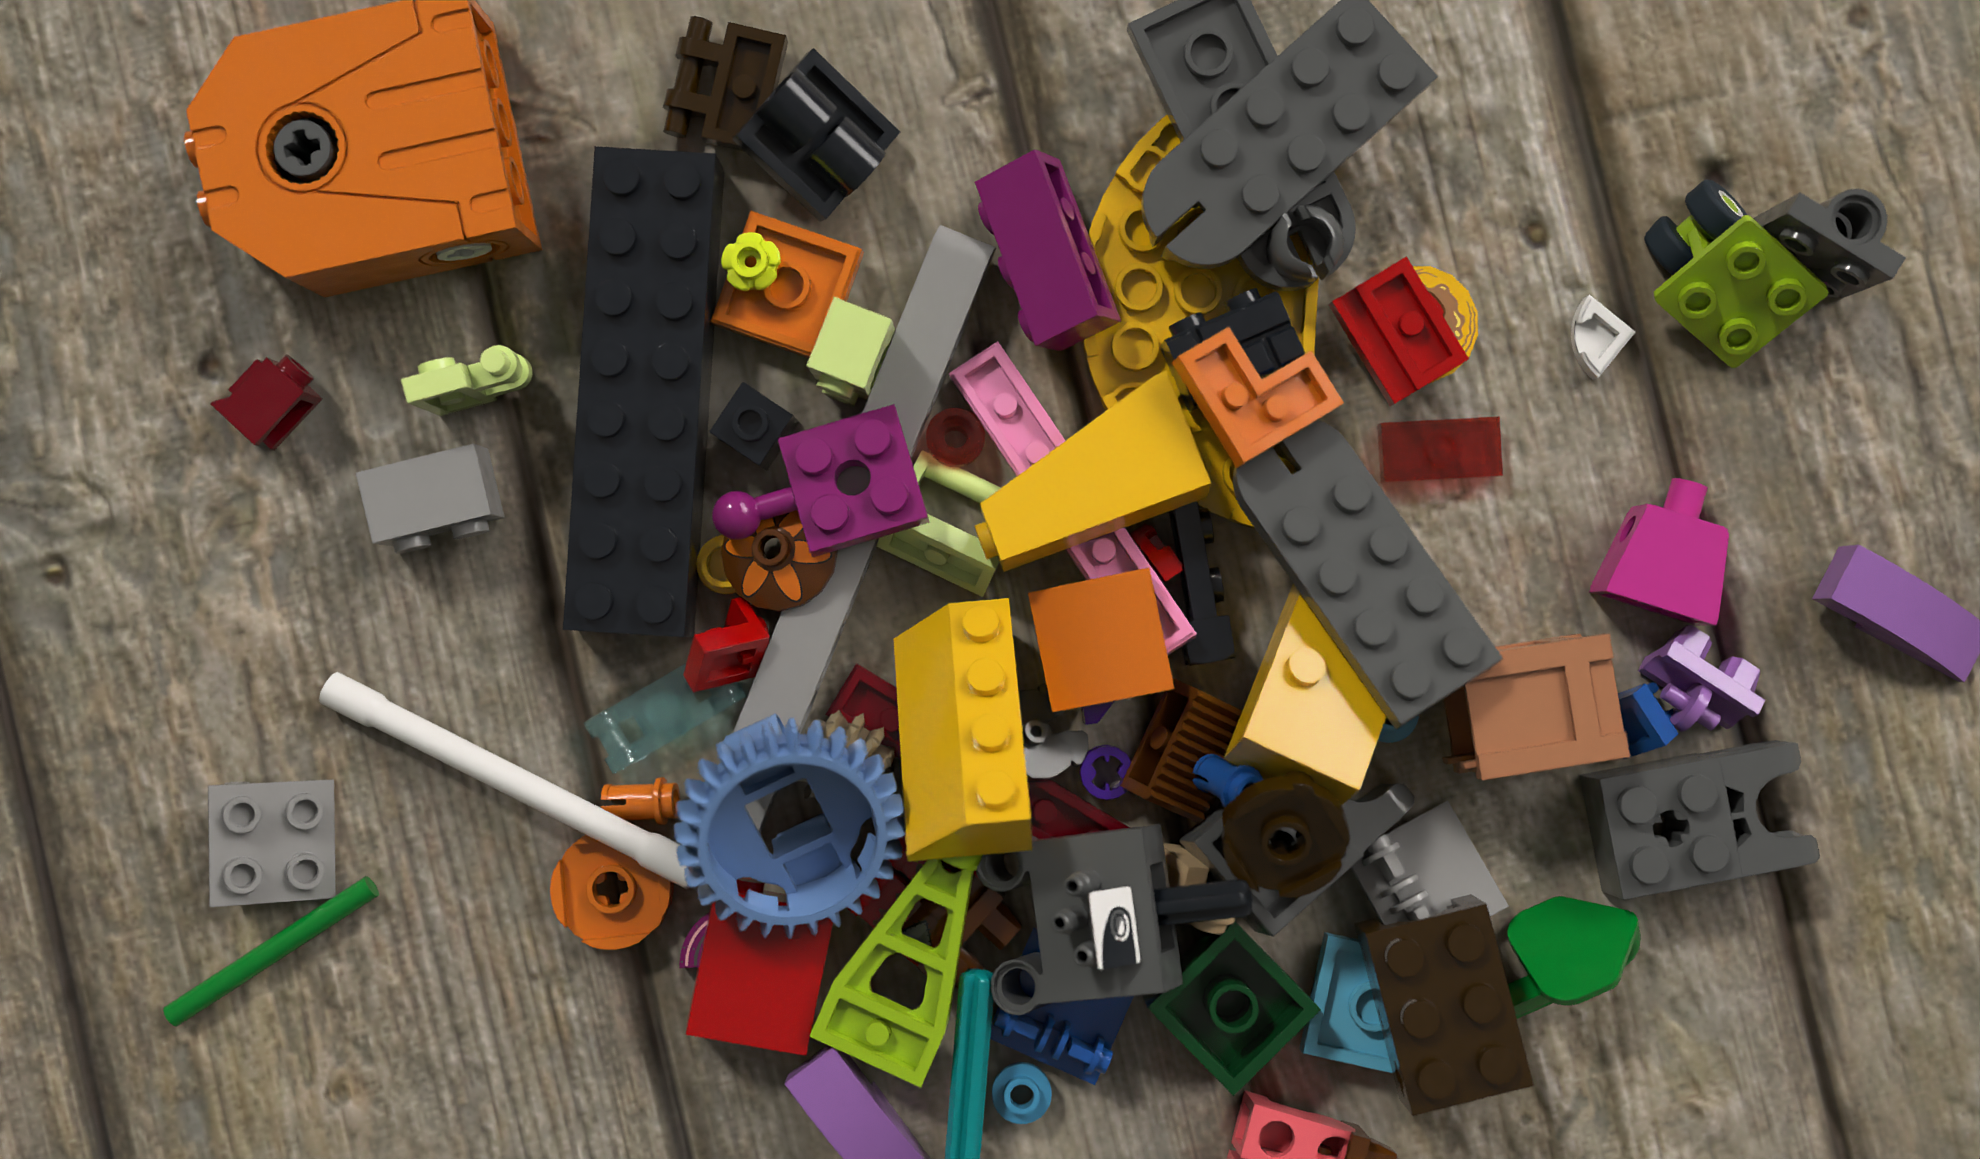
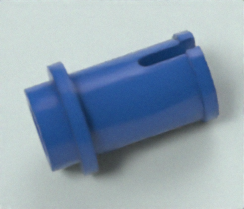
[1193,754,1263,807]

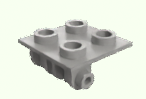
[208,779,336,907]
[1351,801,1509,925]

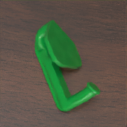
[1507,896,1641,1019]

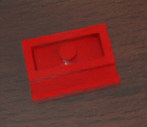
[1328,256,1469,407]

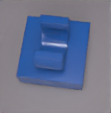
[1618,683,1679,759]

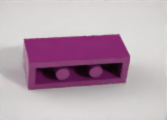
[975,149,1121,351]

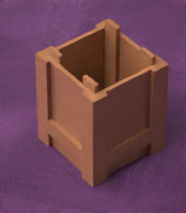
[1442,634,1630,780]

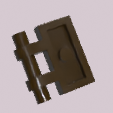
[663,16,788,152]

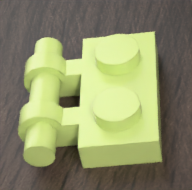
[401,345,533,416]

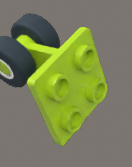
[1644,179,1828,368]

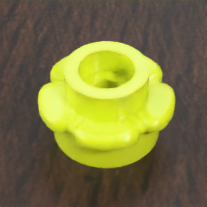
[721,232,781,291]

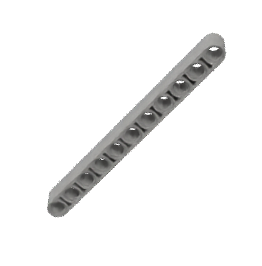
[733,225,996,834]

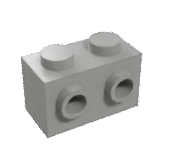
[356,443,505,554]

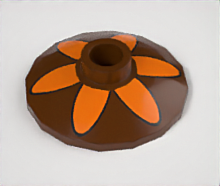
[721,497,838,611]

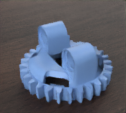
[674,713,906,939]

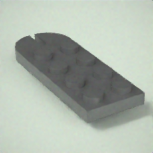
[1126,0,1356,291]
[1141,0,1438,269]
[1233,420,1503,729]

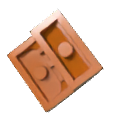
[1028,567,1174,712]

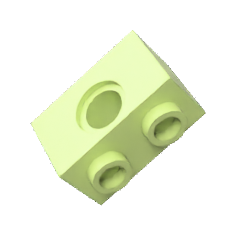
[807,297,895,406]

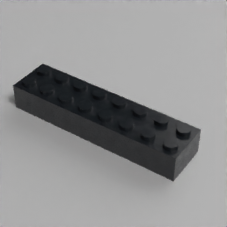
[563,146,725,637]

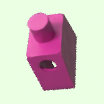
[1589,478,1729,626]

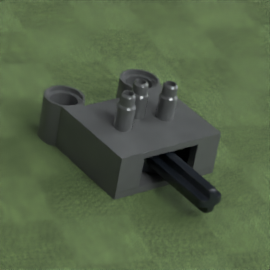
[976,824,1253,1015]

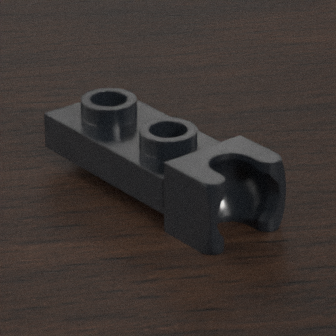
[1169,501,1236,666]

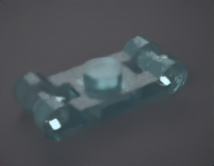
[583,663,747,775]

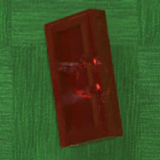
[1377,416,1503,483]

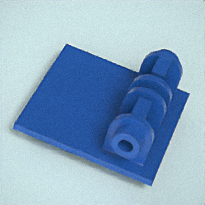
[990,927,1134,1085]

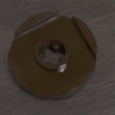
[1222,771,1350,898]

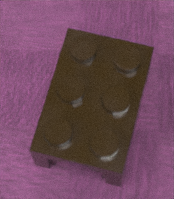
[1354,894,1534,1116]

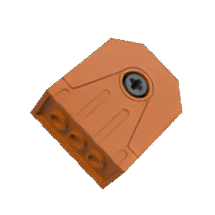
[184,0,542,298]

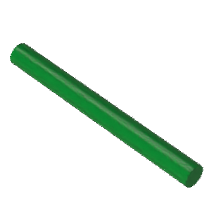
[163,876,379,1027]

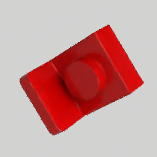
[683,597,770,693]

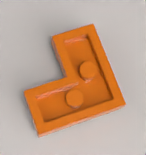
[1172,327,1344,468]

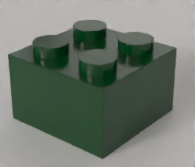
[1142,921,1321,1096]

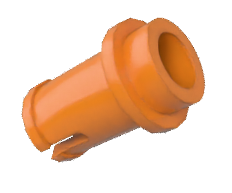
[601,777,680,825]

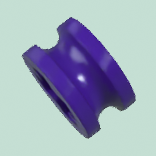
[1079,744,1131,800]

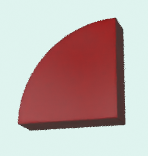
[1129,523,1183,583]

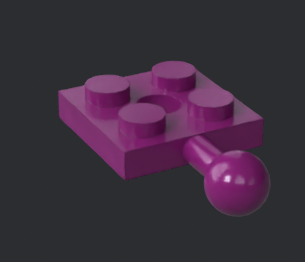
[712,404,930,557]

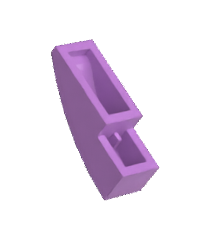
[1812,545,1980,682]
[784,1045,930,1159]

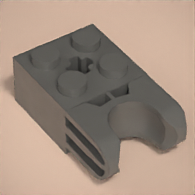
[1579,740,1820,900]
[1178,778,1415,937]

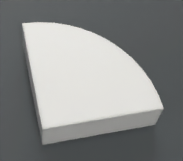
[1571,295,1635,380]

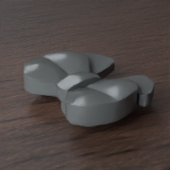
[1018,683,1089,783]

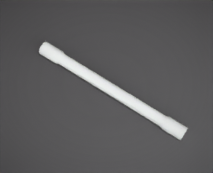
[319,672,690,889]

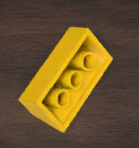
[893,598,1033,861]

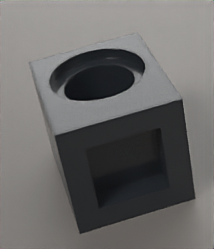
[709,382,800,471]

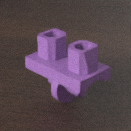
[1638,625,1765,732]

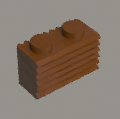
[1120,678,1242,823]

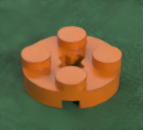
[550,835,674,950]

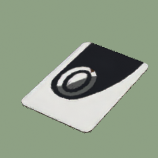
[1089,887,1140,970]

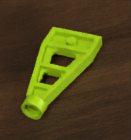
[809,855,983,1088]

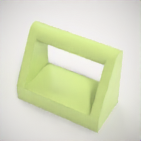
[877,450,1001,597]

